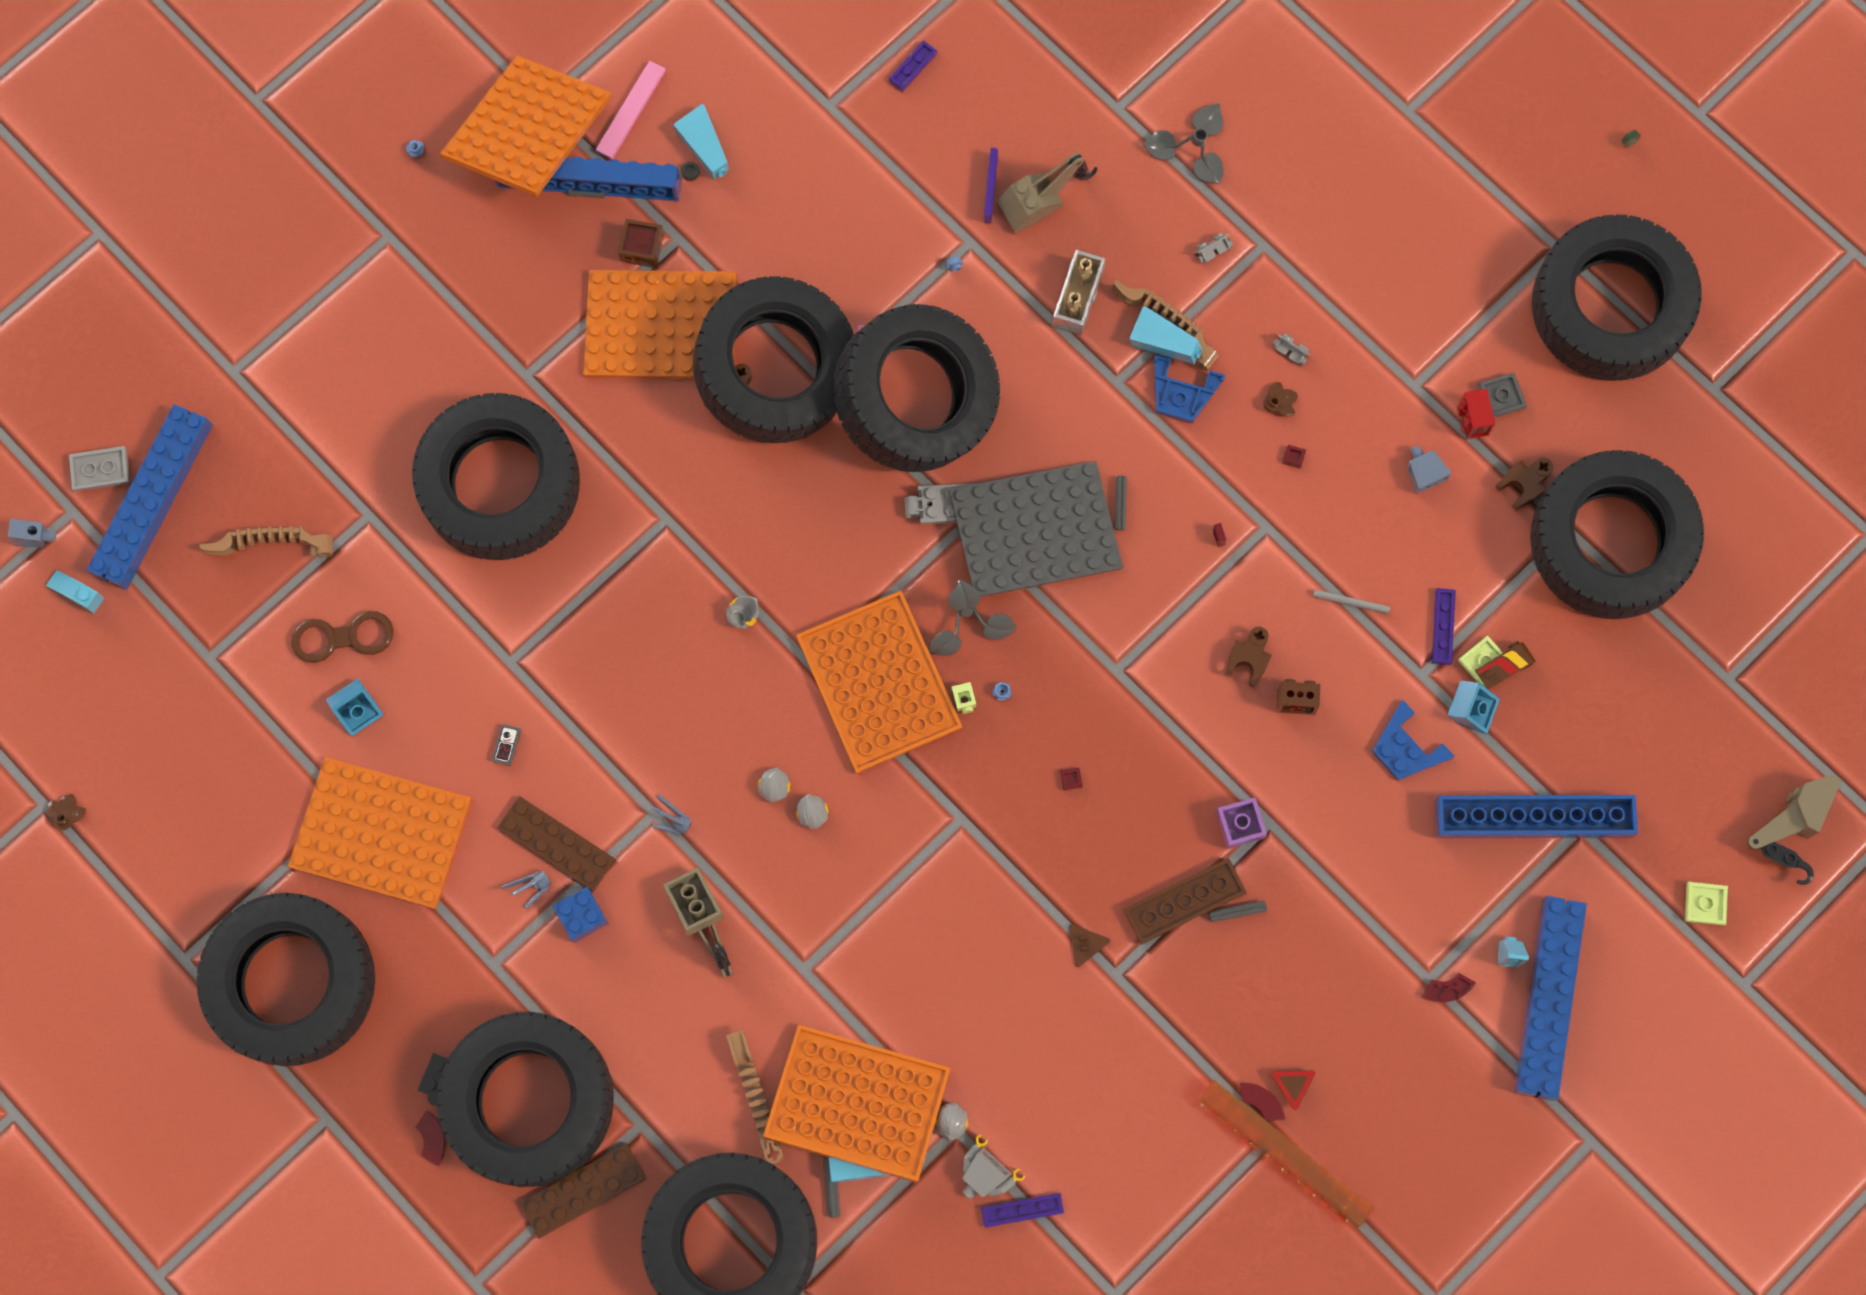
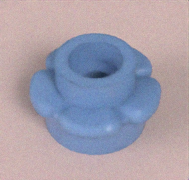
[406,140,424,158]
[946,256,964,272]
[993,682,1012,701]

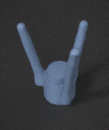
[652,795,692,836]
[502,871,551,909]

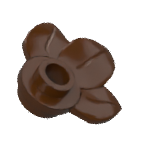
[1264,382,1298,417]
[47,794,86,830]

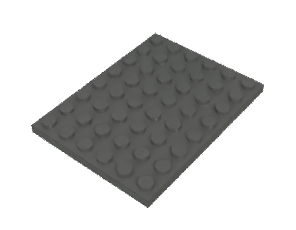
[949,461,1123,598]

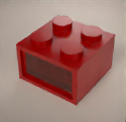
[1457,389,1495,440]

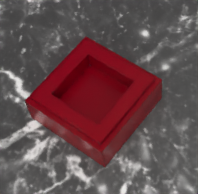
[1282,445,1306,469]
[1212,523,1226,547]
[1060,768,1083,791]

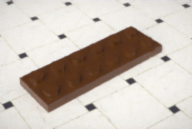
[498,796,616,892]
[1123,858,1247,945]
[520,1143,646,1239]

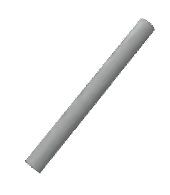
[1313,589,1390,614]

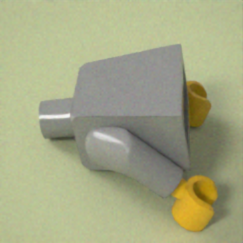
[963,1135,1025,1199]

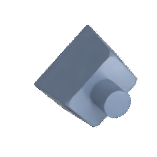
[1407,445,1451,494]
[8,518,56,548]

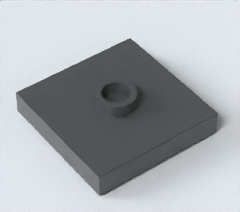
[1478,373,1527,418]

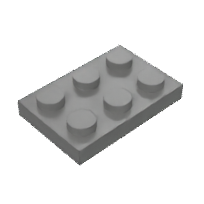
[69,446,130,492]

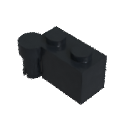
[417,1053,448,1106]

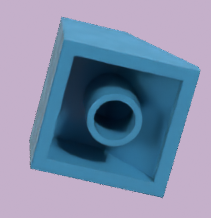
[326,678,384,737]
[1448,681,1500,734]

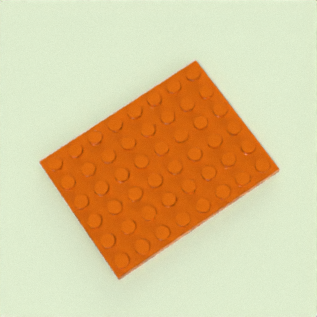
[440,55,612,197]
[584,270,737,379]
[796,591,963,774]
[288,757,472,910]
[763,1025,951,1183]

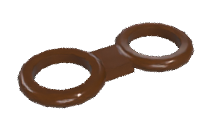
[291,611,394,663]

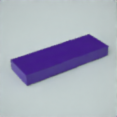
[888,40,938,92]

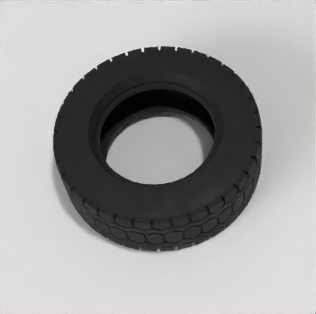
[1532,214,1702,381]
[693,276,853,443]
[833,304,1000,472]
[412,393,580,560]
[1530,450,1704,619]
[197,893,375,1066]
[437,1012,614,1187]
[641,1153,817,1295]

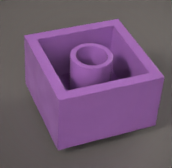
[1216,798,1267,849]

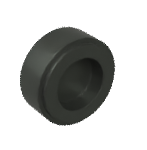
[681,161,700,181]

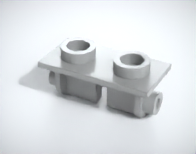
[1193,232,1233,263]
[1272,333,1311,365]

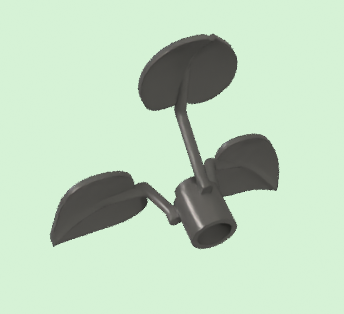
[1144,104,1223,184]
[929,579,1016,656]

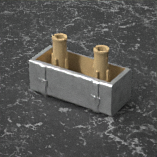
[1052,250,1106,335]

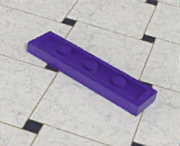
[984,148,998,224]
[1432,588,1456,665]
[981,1193,1064,1228]

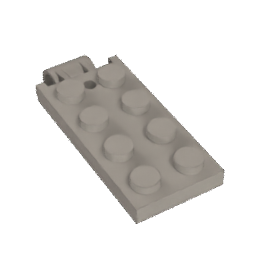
[904,483,979,525]

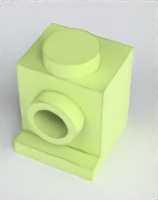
[952,682,976,714]

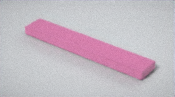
[596,61,666,160]

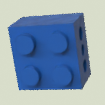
[553,887,609,943]

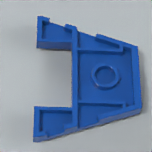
[1154,355,1225,423]
[1372,700,1454,781]

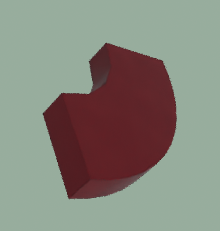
[1422,973,1476,1003]
[1240,1083,1285,1122]
[415,1110,445,1166]

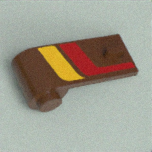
[1475,641,1536,689]

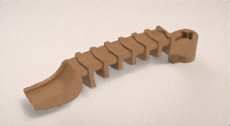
[1113,280,1219,371]
[200,526,333,557]
[726,1029,783,1165]

